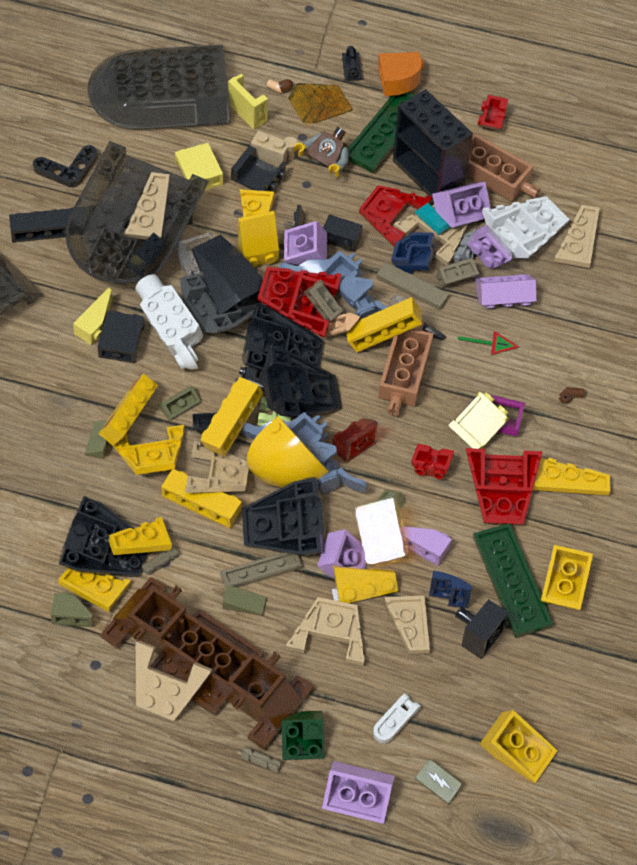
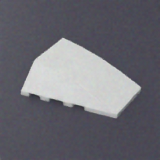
[482,196,570,258]

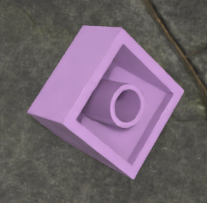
[284,221,327,265]
[317,529,371,578]

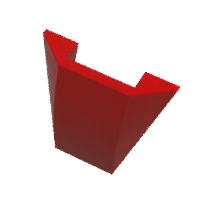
[257,267,342,338]
[465,448,543,525]

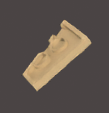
[384,596,430,654]

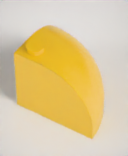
[247,416,329,488]

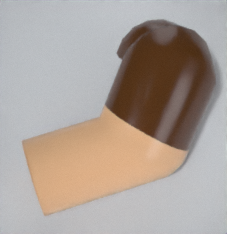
[266,79,293,93]

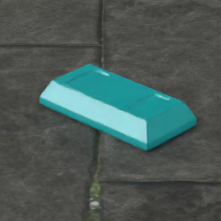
[414,203,451,235]

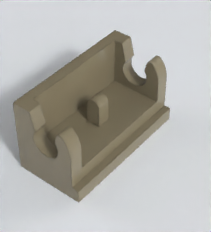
[436,258,479,288]
[304,279,344,321]

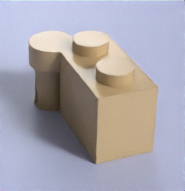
[251,131,297,166]

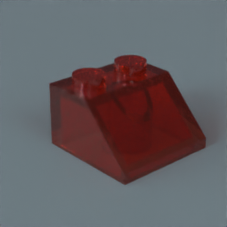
[332,418,378,464]

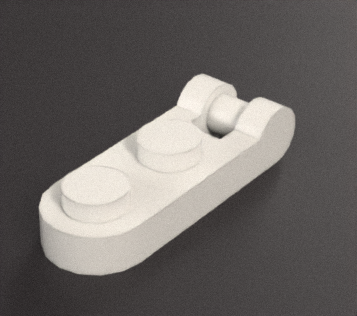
[373,693,421,743]

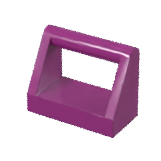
[489,394,525,436]

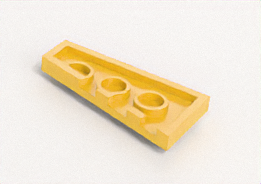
[533,458,610,495]

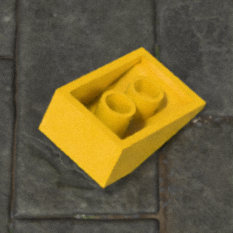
[238,211,279,267]
[541,545,593,611]
[480,710,558,783]

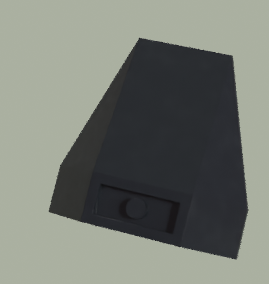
[242,303,324,371]
[58,496,148,577]

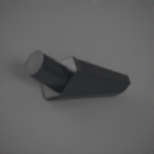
[422,322,447,340]

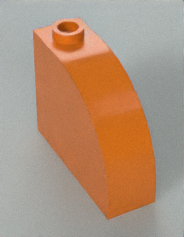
[378,52,424,96]

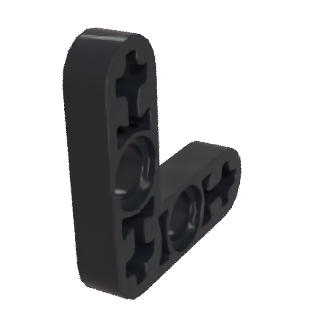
[33,145,97,188]

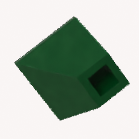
[282,710,324,760]

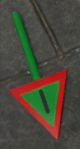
[457,331,520,356]

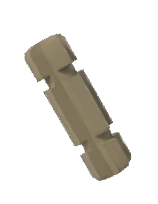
[142,546,178,575]
[241,747,281,772]

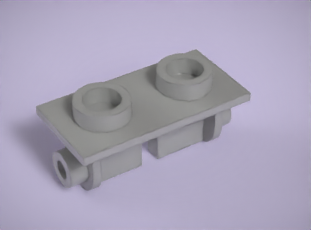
[453,229,477,262]

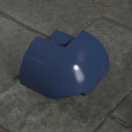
[391,232,436,274]

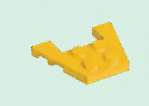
[112,425,184,475]

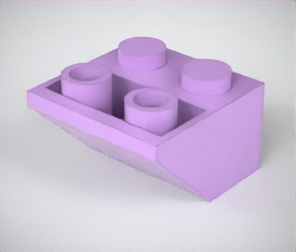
[466,225,512,269]

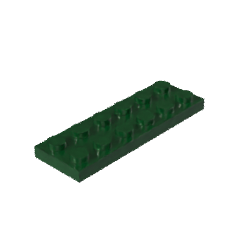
[348,92,415,173]
[473,523,553,638]

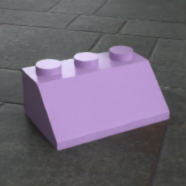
[432,182,491,227]
[475,274,537,308]
[322,761,395,824]

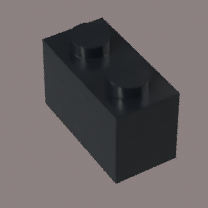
[323,214,363,252]

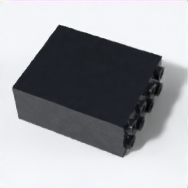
[393,89,473,201]

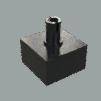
[455,599,509,659]

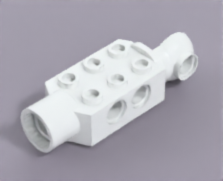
[136,274,204,370]

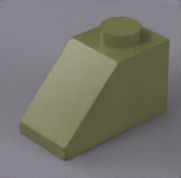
[51,592,93,627]

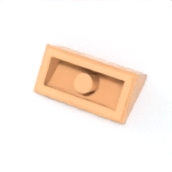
[326,312,360,337]

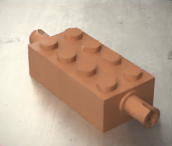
[467,133,541,202]
[378,320,433,416]

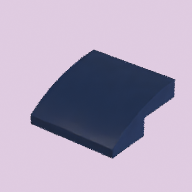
[429,570,472,609]

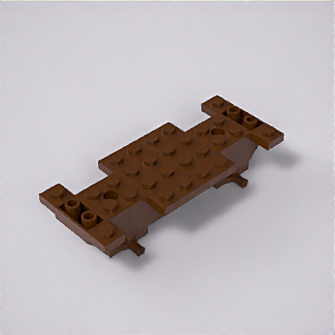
[101,577,313,750]

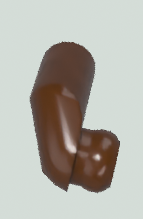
[559,387,584,403]

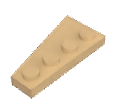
[124,172,170,240]
[554,205,600,268]

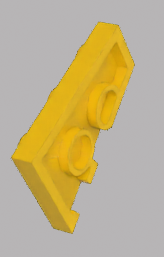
[240,189,275,217]
[108,517,172,555]
[332,565,398,603]
[58,568,131,612]

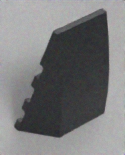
[192,234,264,315]

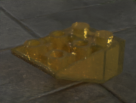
[288,83,353,123]

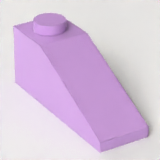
[388,525,452,566]

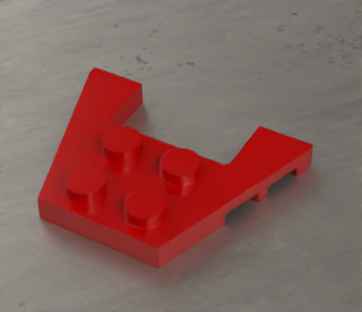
[359,185,432,247]

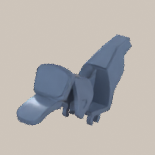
[278,251,388,320]
[240,412,368,494]

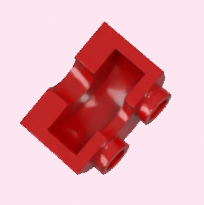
[477,95,508,131]
[411,444,454,480]

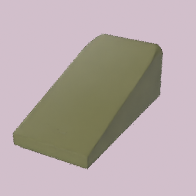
[223,585,266,616]

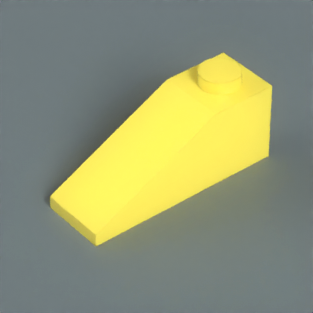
[73,288,112,345]

